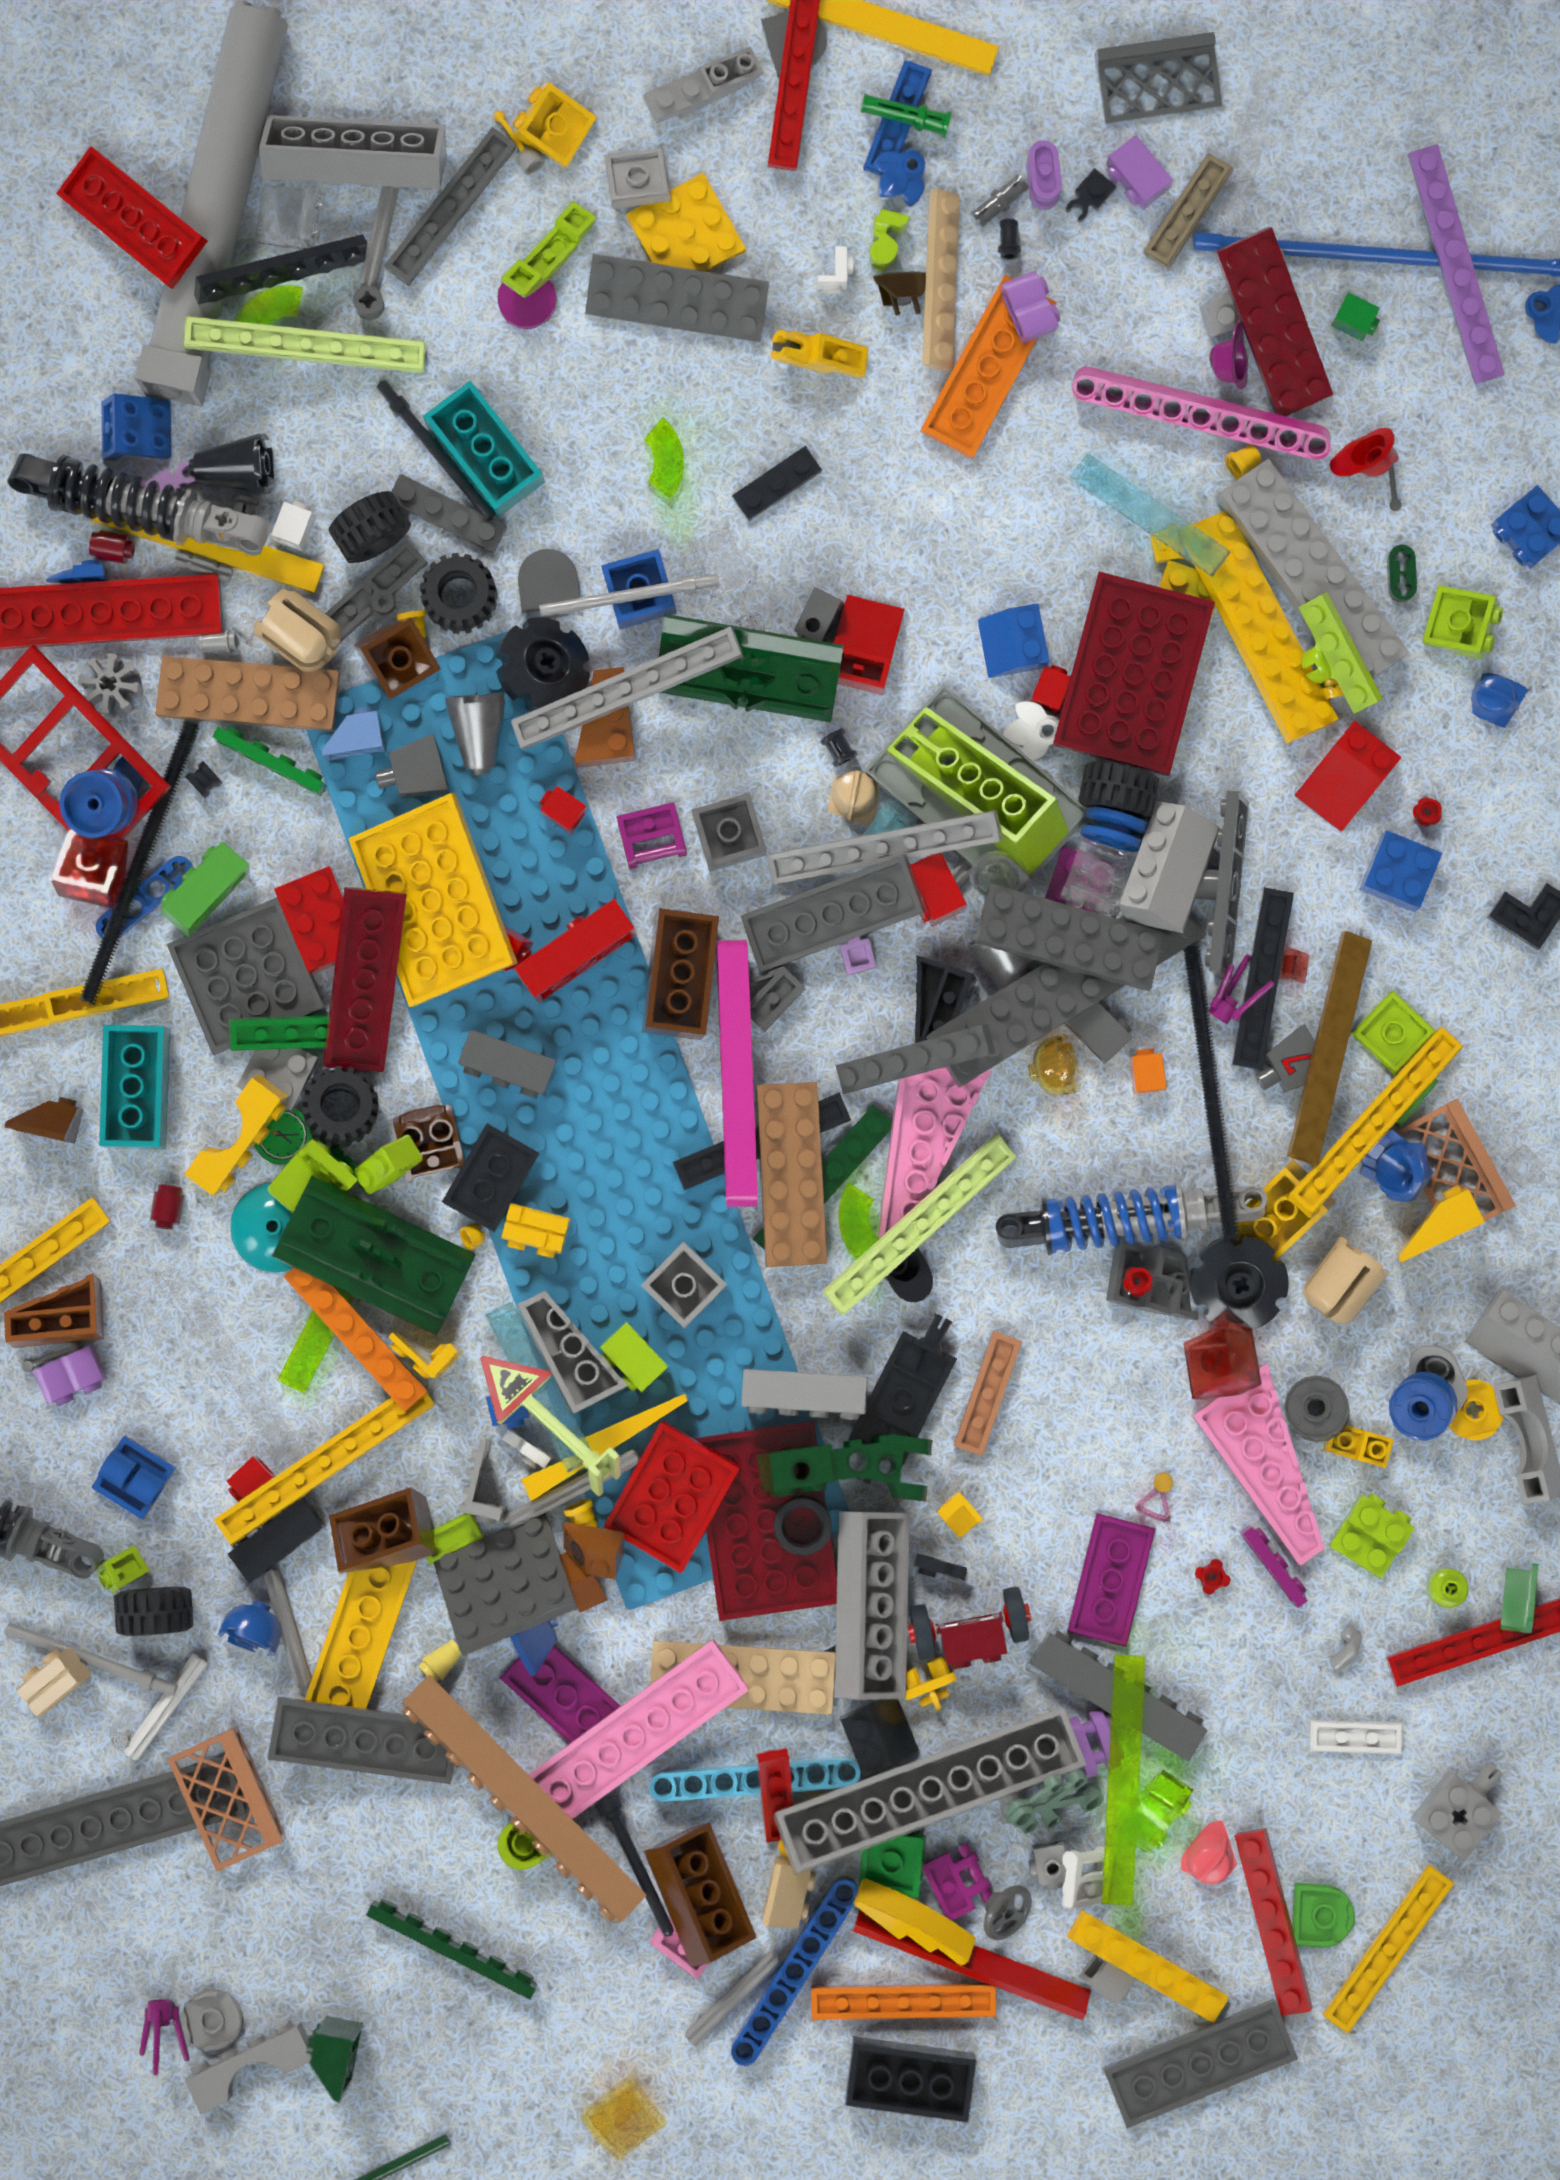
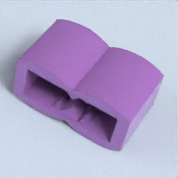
[1000,271,1060,344]
[33,1345,107,1407]

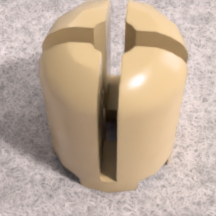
[254,589,342,672]
[1303,1236,1390,1324]

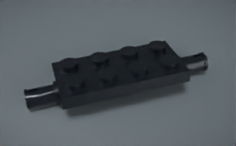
[848,1313,957,1485]

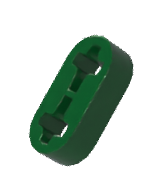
[1387,544,1417,603]

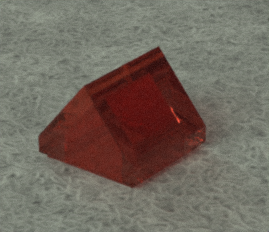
[1279,948,1309,984]

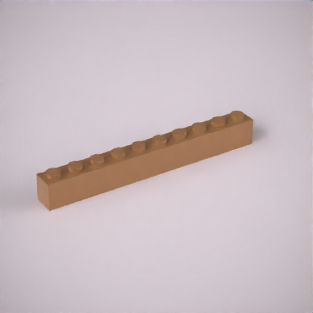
[401,1675,647,1924]

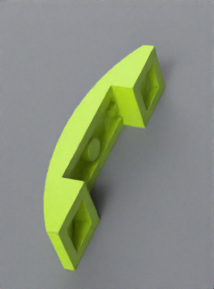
[501,201,597,298]

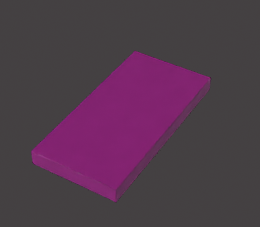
[1067,1513,1156,1647]
[500,1644,621,1743]

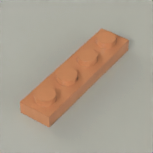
[953,1331,1022,1456]

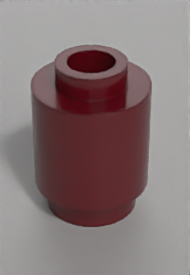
[89,530,135,564]
[150,1184,184,1230]

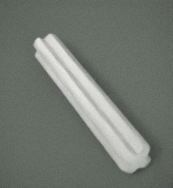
[124,1653,207,1760]

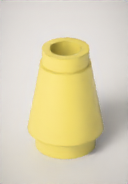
[418,1639,462,1682]

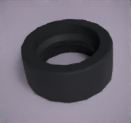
[774,1496,832,1556]

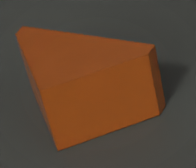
[561,1552,608,1613]

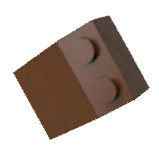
[329,1487,436,1573]

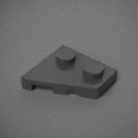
[749,967,806,1032]

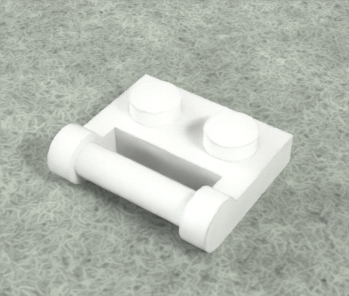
[1062,1845,1114,1909]

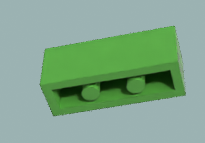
[161,842,249,937]

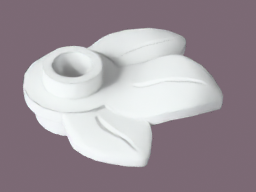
[1003,701,1059,760]

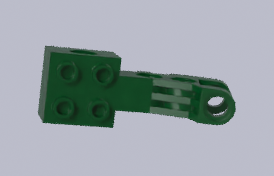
[757,1435,933,1501]

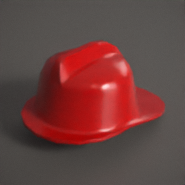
[1330,427,1399,477]

